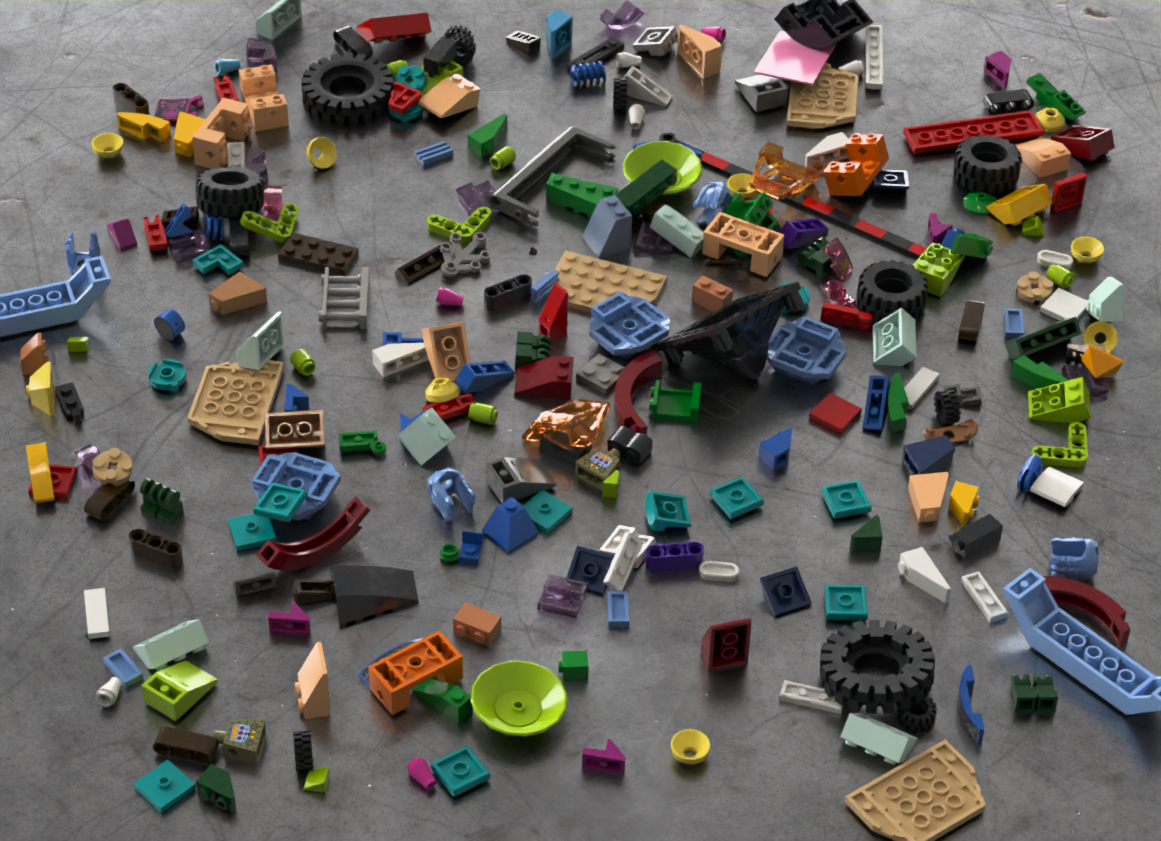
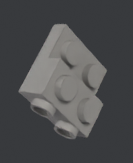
[633,26,678,56]

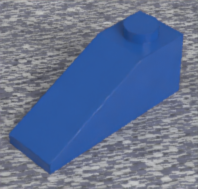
[455,360,515,393]
[862,375,891,431]

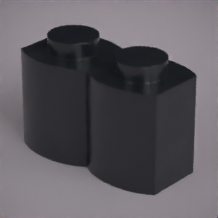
[607,426,653,464]

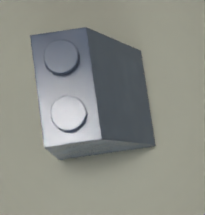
[583,195,632,259]

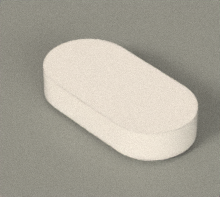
[1037,250,1073,270]
[699,561,739,582]

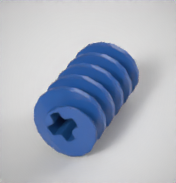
[570,61,606,86]

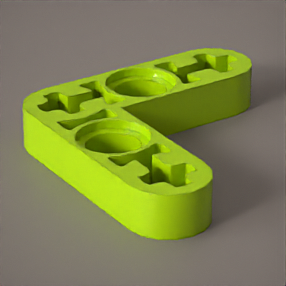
[240,203,299,243]
[427,207,491,243]
[1031,422,1088,468]

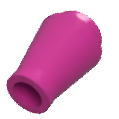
[701,26,726,43]
[436,288,464,307]
[407,757,437,790]

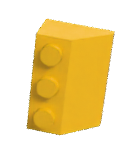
[986,184,1053,226]

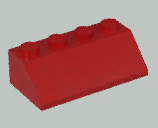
[356,13,432,44]

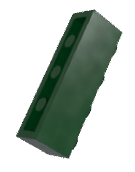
[615,159,677,216]
[1004,317,1082,360]

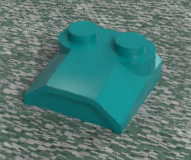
[645,491,692,531]

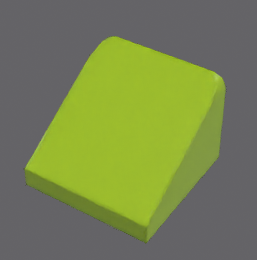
[1022,216,1044,236]
[67,337,88,352]
[602,470,620,498]
[304,767,330,793]

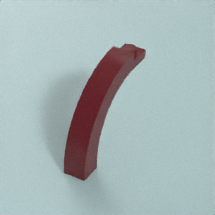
[614,349,662,436]
[256,496,371,571]
[1042,576,1130,645]

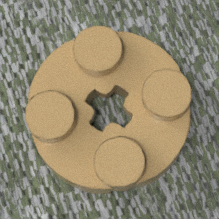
[1016,271,1053,303]
[93,448,133,486]

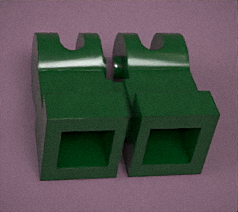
[797,237,844,277]
[515,331,551,369]
[140,478,184,525]
[1011,674,1058,712]

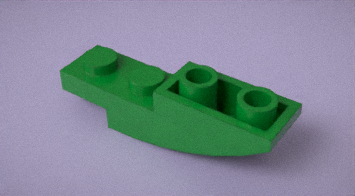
[1026,72,1086,120]

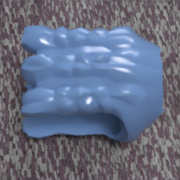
[693,182,733,226]
[64,232,101,275]
[427,467,476,522]
[1051,537,1099,580]

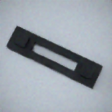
[567,37,624,71]

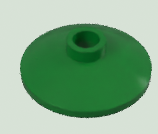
[963,191,997,215]

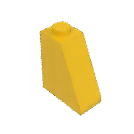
[174,112,206,157]

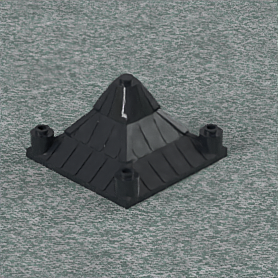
[655,282,804,380]

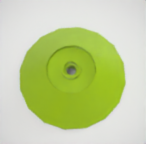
[623,141,702,195]
[470,661,567,737]

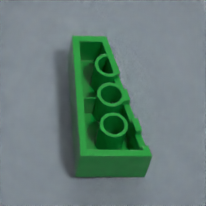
[546,173,618,219]

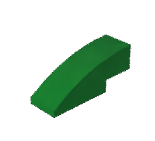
[1011,355,1069,389]
[888,372,909,432]

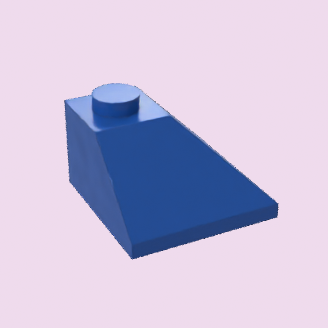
[482,497,538,554]

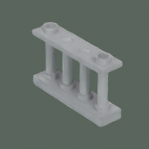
[319,267,370,329]

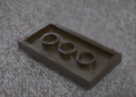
[278,232,359,276]

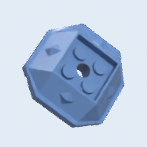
[589,292,670,360]
[767,316,846,385]
[251,453,341,521]

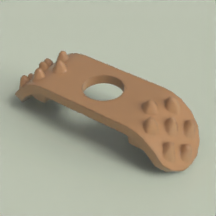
[923,419,978,443]

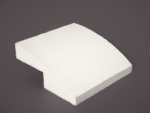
[1030,467,1084,507]
[600,525,656,568]

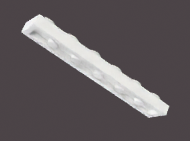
[865,25,883,90]

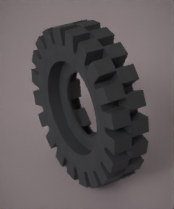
[301,53,393,125]
[820,620,935,714]

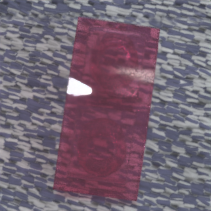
[264,186,282,212]
[823,237,853,279]
[821,280,856,308]

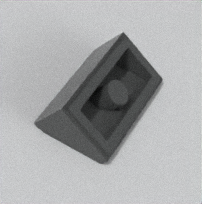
[233,571,276,596]

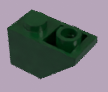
[196,764,236,813]

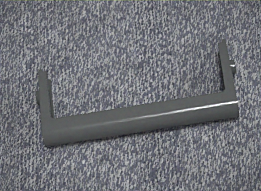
[488,126,616,227]

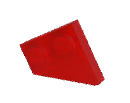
[388,81,422,115]

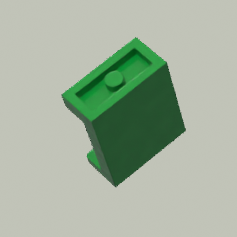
[722,192,774,226]
[649,380,701,423]

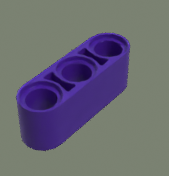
[645,542,704,572]

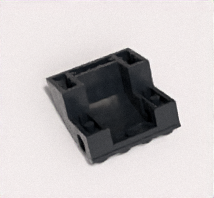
[774,0,873,49]

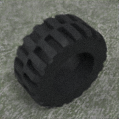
[953,135,1022,194]
[196,166,264,218]
[856,260,928,323]

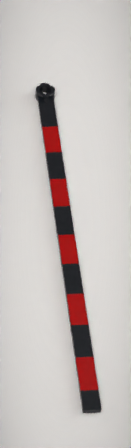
[659,132,927,258]

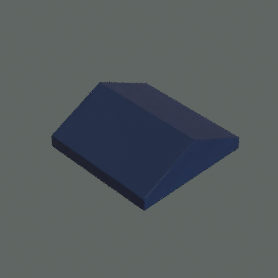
[872,170,909,189]
[565,546,614,594]
[760,566,812,616]

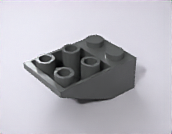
[735,75,788,112]
[486,457,556,503]

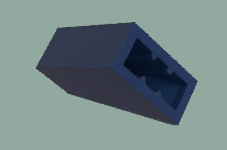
[902,435,955,475]

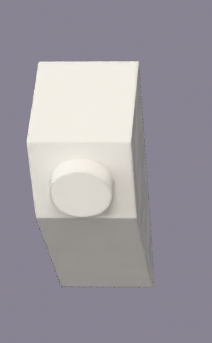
[623,66,673,107]
[805,132,849,170]
[372,343,429,377]
[898,547,951,603]

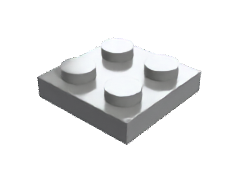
[576,354,625,395]

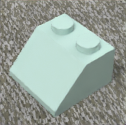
[397,407,456,466]

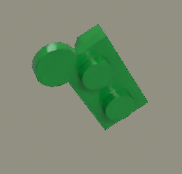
[338,430,386,454]

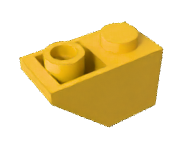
[948,481,980,527]

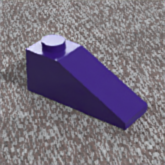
[779,218,829,249]

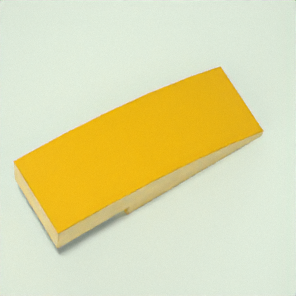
[117,112,171,142]
[26,443,55,503]

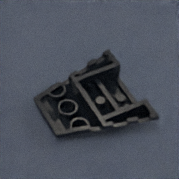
[330,565,419,628]

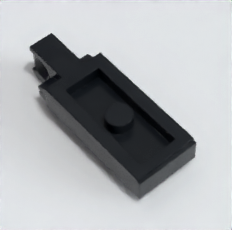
[54,382,84,424]

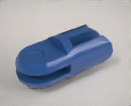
[206,215,224,241]
[1017,455,1043,492]

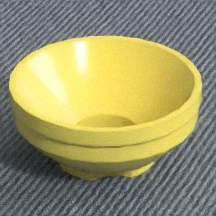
[1035,108,1065,133]
[92,133,123,158]
[307,137,337,169]
[727,173,759,199]
[1071,237,1104,264]
[1083,321,1118,353]
[425,378,460,402]
[671,729,710,764]

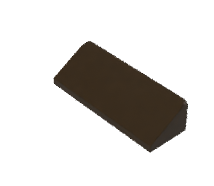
[395,245,444,284]

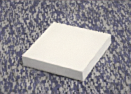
[1040,288,1087,321]

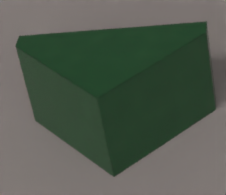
[850,515,883,551]

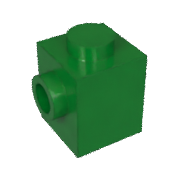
[558,651,589,681]

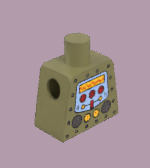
[575,448,621,490]
[213,719,266,765]

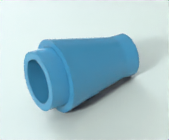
[214,59,241,75]

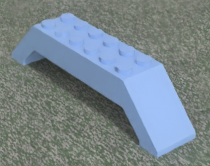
[0,256,111,337]
[1002,568,1161,715]

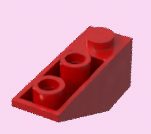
[538,283,569,342]

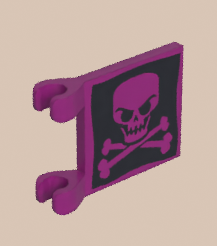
[154,95,204,122]

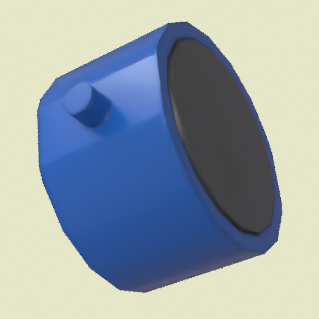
[154,309,185,340]

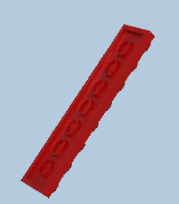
[903,110,1044,154]

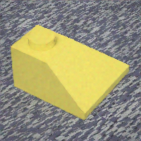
[26,362,55,416]

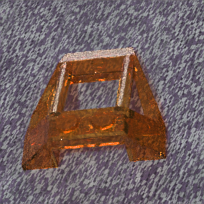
[749,141,828,199]
[522,399,610,447]

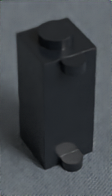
[423,37,457,78]
[539,426,592,467]
[949,514,1003,559]

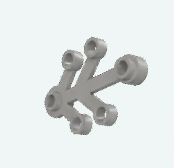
[440,232,491,278]

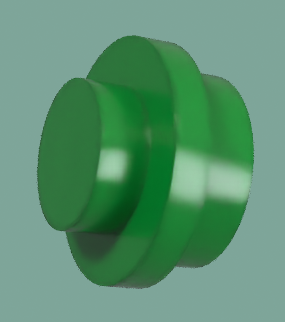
[440,543,460,562]

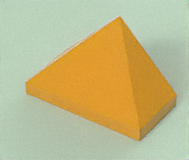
[1081,344,1124,378]

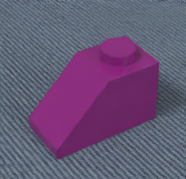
[984,50,1011,87]

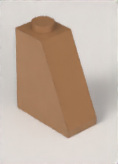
[209,272,267,315]

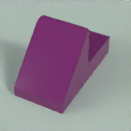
[928,213,952,245]
[107,219,137,250]
[268,602,311,634]
[582,739,626,775]

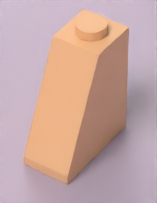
[908,472,949,523]

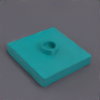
[709,476,764,519]
[821,480,872,519]
[253,483,308,522]
[523,489,573,534]
[228,513,276,551]
[824,585,868,620]
[431,745,490,797]
[133,760,196,813]

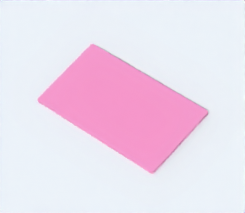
[754,31,836,85]

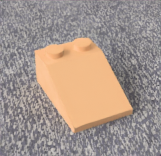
[677,25,722,79]
[418,74,480,118]
[1016,137,1071,178]
[422,322,471,381]
[295,642,330,719]

